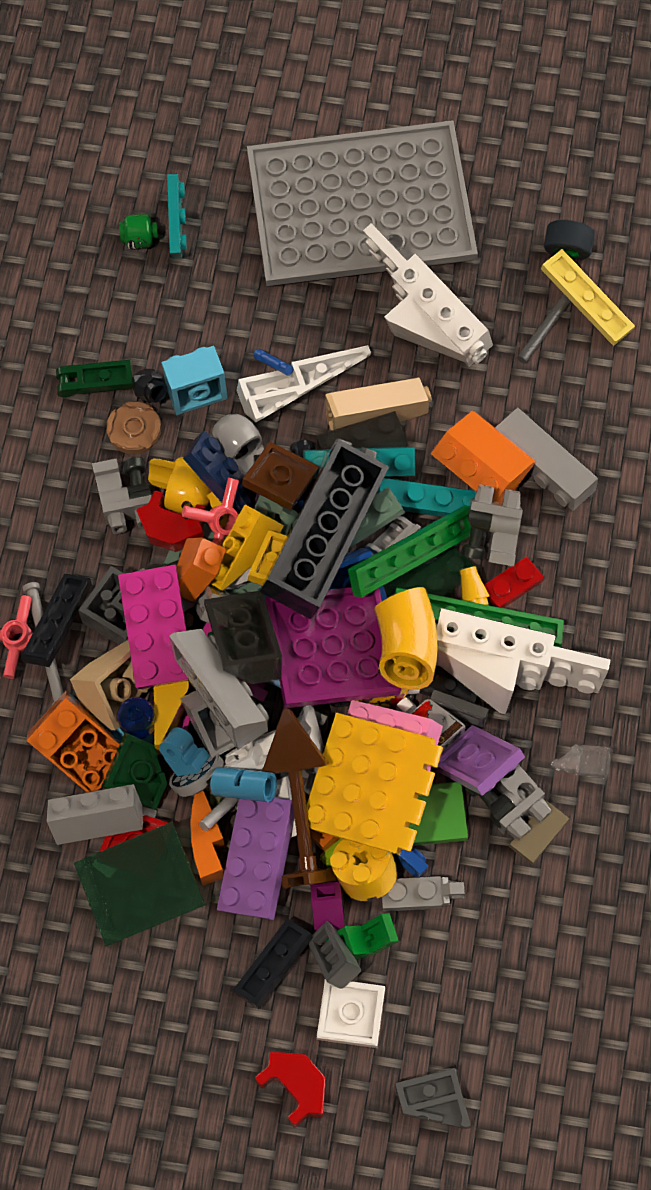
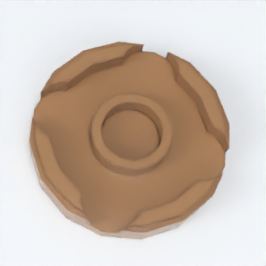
[107,402,161,454]

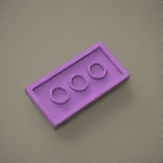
[217,798,294,920]

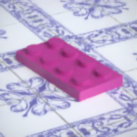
[118,565,189,690]

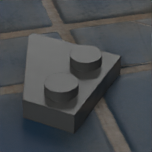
[395,1068,471,1129]

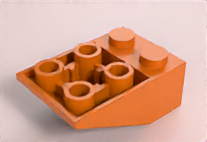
[26,690,120,793]

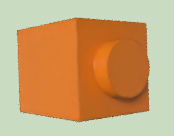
[176,538,226,602]

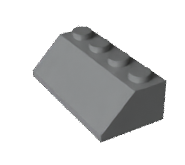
[169,629,269,750]

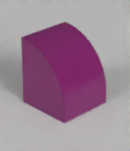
[310,882,344,931]

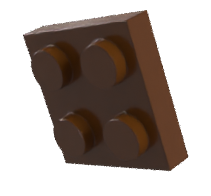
[242,442,319,510]

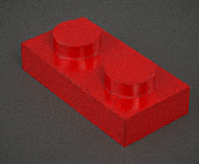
[484,556,544,608]

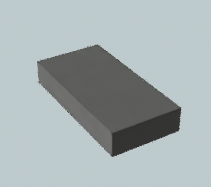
[430,690,489,728]

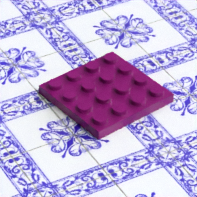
[264,587,401,708]

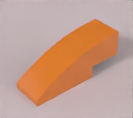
[191,790,225,886]

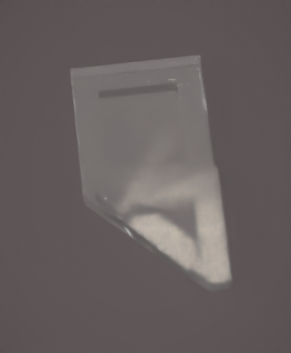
[551,743,612,779]

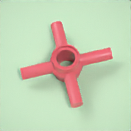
[182,477,239,547]
[0,595,33,679]

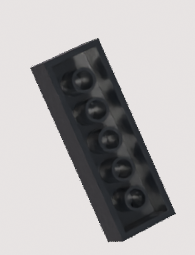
[259,439,389,619]

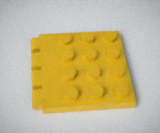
[306,713,443,855]

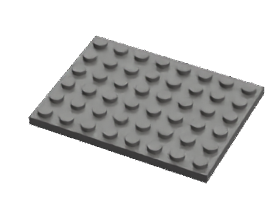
[247,120,478,286]

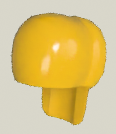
[148,457,211,515]

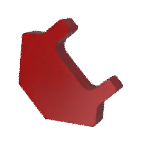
[136,491,206,552]
[255,1052,326,1128]

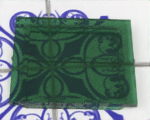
[74,822,205,947]

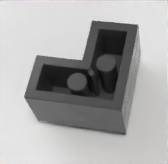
[79,566,128,645]

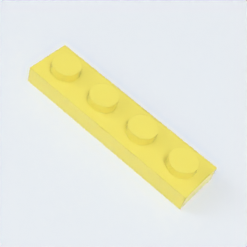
[541,249,635,346]

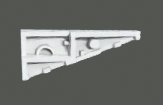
[237,345,371,422]
[203,705,324,792]

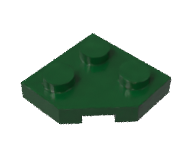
[101,732,167,810]

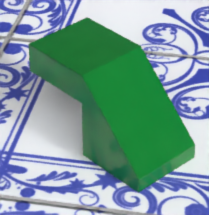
[326,913,399,964]

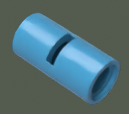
[210,767,277,802]

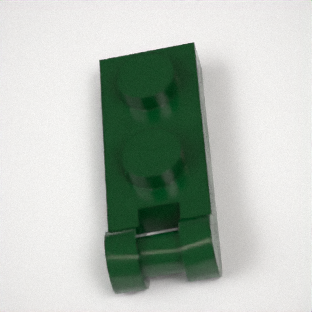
[56,359,133,398]

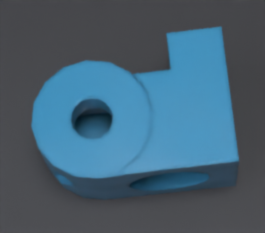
[159,727,210,776]

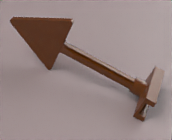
[262,708,337,888]

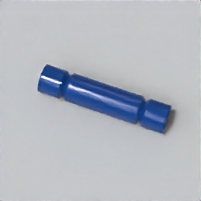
[254,349,293,376]

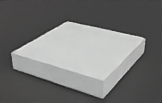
[317,979,385,1048]

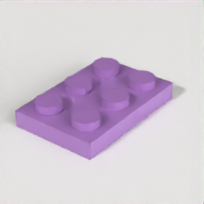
[434,725,525,796]

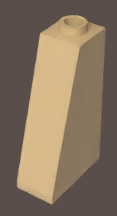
[325,378,432,441]

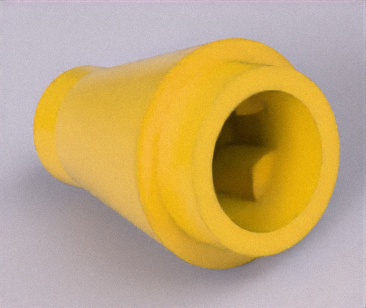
[460,566,490,605]

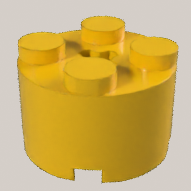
[330,839,397,901]

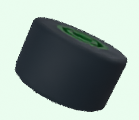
[544,220,595,260]

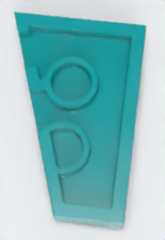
[167,174,187,259]

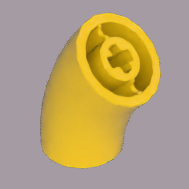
[374,587,438,690]

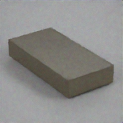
[509,801,569,865]

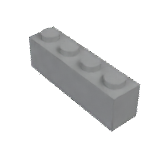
[495,407,598,511]

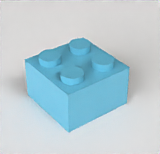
[162,346,228,415]

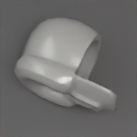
[211,414,264,476]

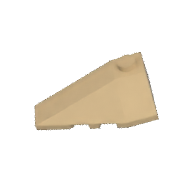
[70,640,149,730]

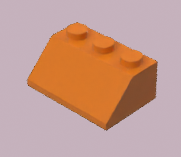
[431,411,536,503]

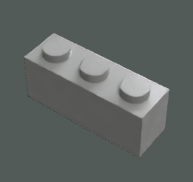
[47,784,143,845]

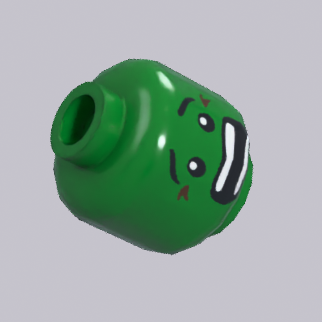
[119,214,158,249]

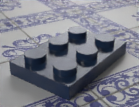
[183,431,258,515]

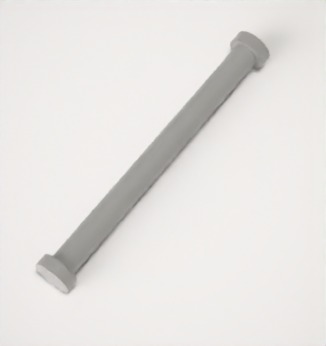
[23,582,64,705]

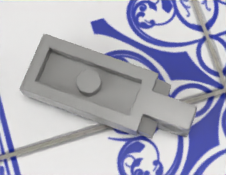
[382,876,465,911]

